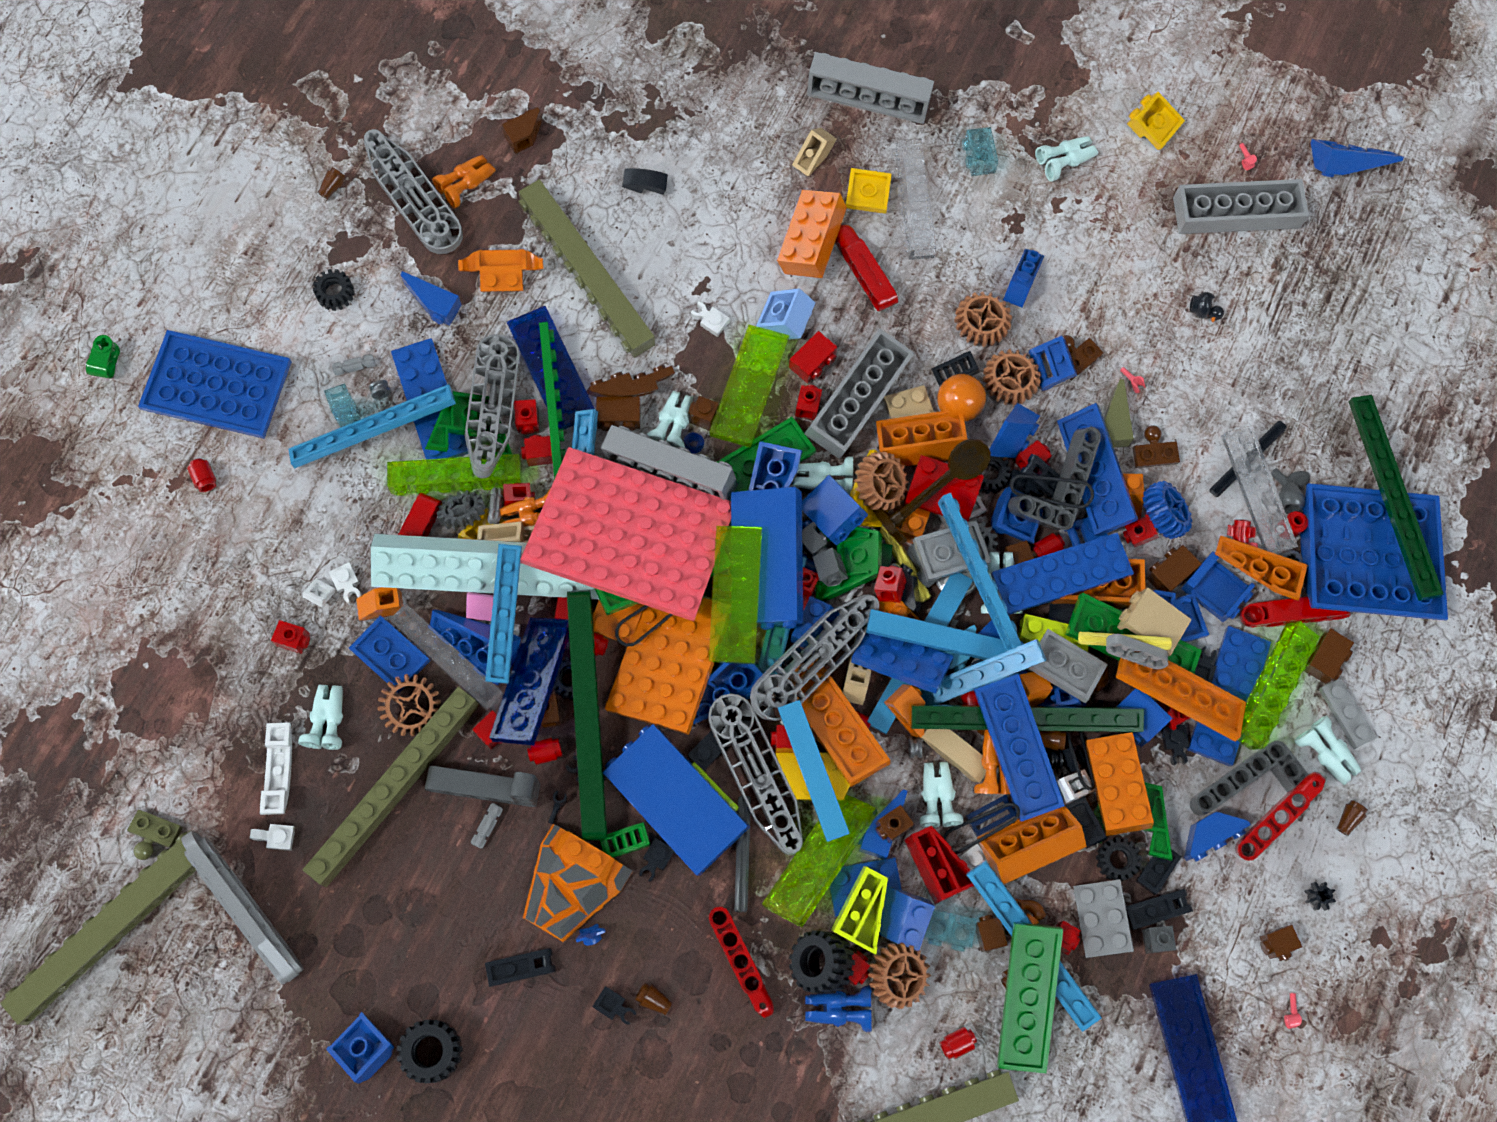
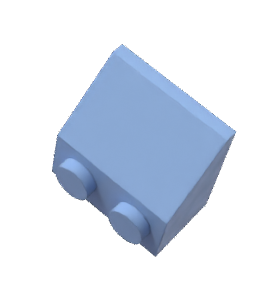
[756,288,816,340]

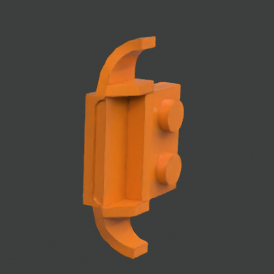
[458,249,543,292]

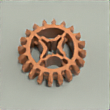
[954,291,1012,347]
[983,349,1041,406]
[854,452,909,511]
[378,674,441,736]
[868,943,931,1009]

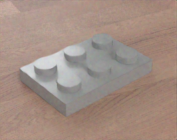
[913,521,991,582]
[1028,629,1108,703]
[1073,879,1134,958]

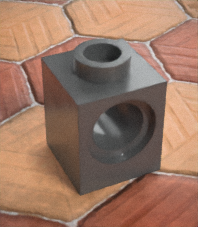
[813,548,848,587]
[1142,926,1176,954]

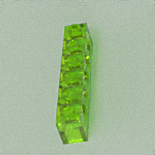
[387,454,523,496]
[1237,621,1320,750]

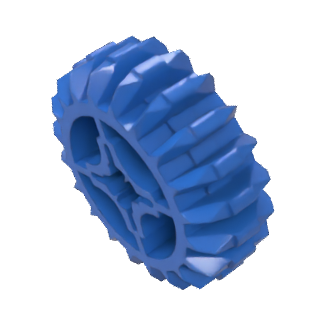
[1142,481,1192,539]

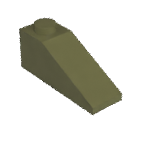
[1104,379,1134,448]

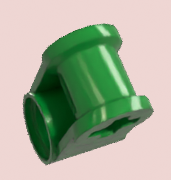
[86,335,120,379]

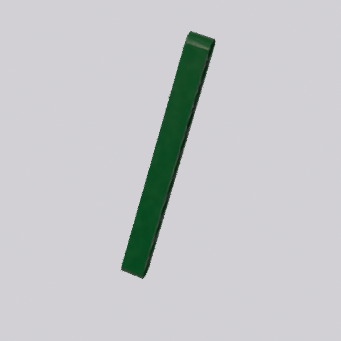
[567,589,607,841]

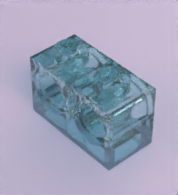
[962,127,998,176]
[324,383,361,428]
[924,909,977,952]

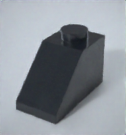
[892,563,922,612]

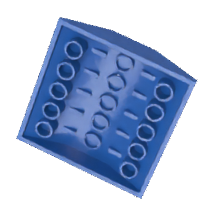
[1300,483,1448,621]

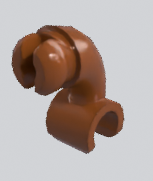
[1015,899,1046,921]

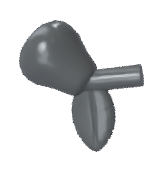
[1270,468,1310,514]

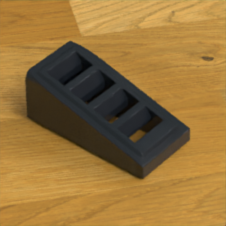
[931,351,980,387]

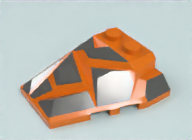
[523,824,633,942]

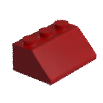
[905,455,984,522]

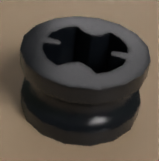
[1047,749,1063,769]

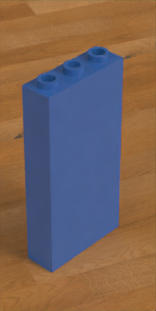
[731,487,803,631]
[603,724,750,876]

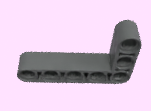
[1008,427,1101,530]
[1190,741,1316,816]
[425,766,541,807]

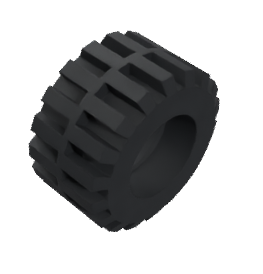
[789,930,855,994]
[397,1019,463,1084]

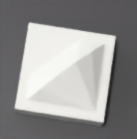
[303,578,335,607]

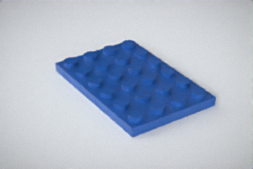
[138,330,292,439]

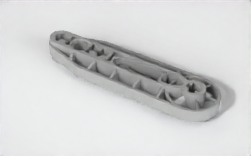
[364,129,463,254]
[465,334,519,478]
[750,594,879,721]
[708,694,803,856]
[181,830,304,985]

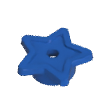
[576,924,606,946]

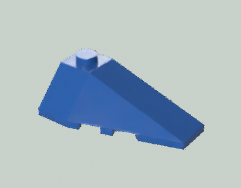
[1311,139,1404,177]
[749,441,802,491]
[429,609,521,685]
[693,644,764,725]

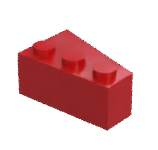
[904,825,975,904]

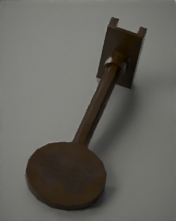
[872,438,991,546]

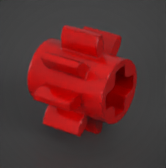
[1227,519,1256,543]

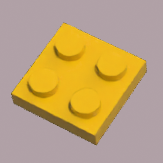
[846,168,892,214]

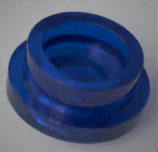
[683,432,704,454]

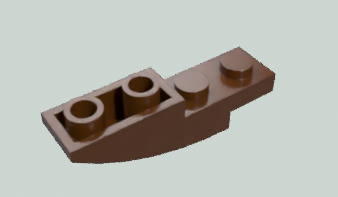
[587,365,675,397]

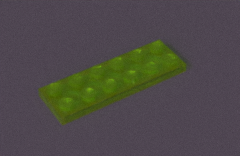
[709,325,789,448]
[709,526,762,664]
[762,795,878,927]

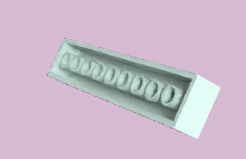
[371,534,599,599]

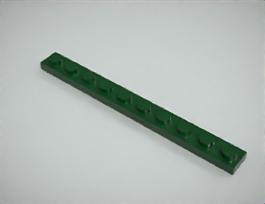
[1348,394,1444,601]
[911,704,1144,732]

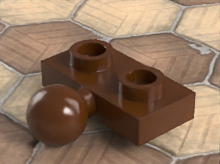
[1063,335,1103,381]
[1132,425,1180,468]

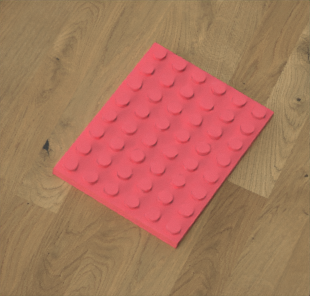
[520,447,731,621]

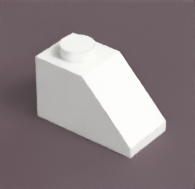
[1057,770,1095,805]

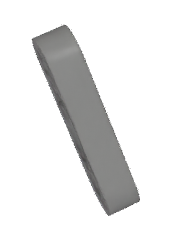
[1106,634,1168,669]

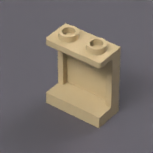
[1117,588,1192,656]

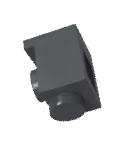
[802,522,828,561]

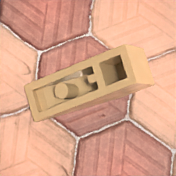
[842,634,871,705]

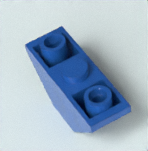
[1184,812,1251,862]

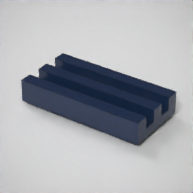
[965,794,1016,837]

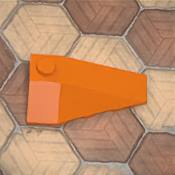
[1215,535,1307,600]

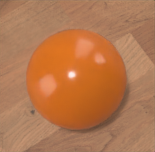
[937,374,986,422]

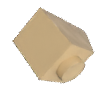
[792,128,837,176]

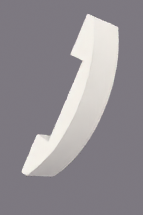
[260,723,292,815]

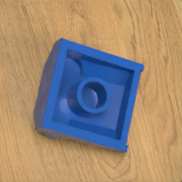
[991,487,1043,544]
[326,1012,394,1084]

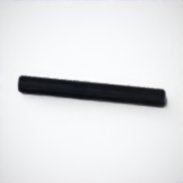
[1209,421,1287,497]

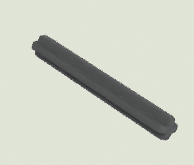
[734,796,751,913]

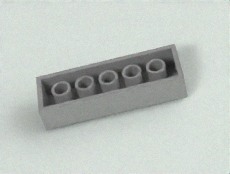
[807,52,934,124]
[1173,179,1309,234]
[805,328,914,459]
[601,425,738,501]

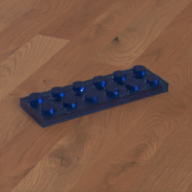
[506,306,595,430]
[489,617,569,746]
[1149,974,1238,1122]

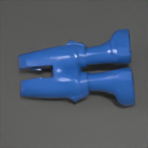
[805,986,872,1032]

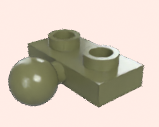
[127,809,183,860]

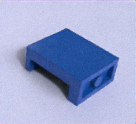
[802,475,868,545]
[1181,551,1255,622]

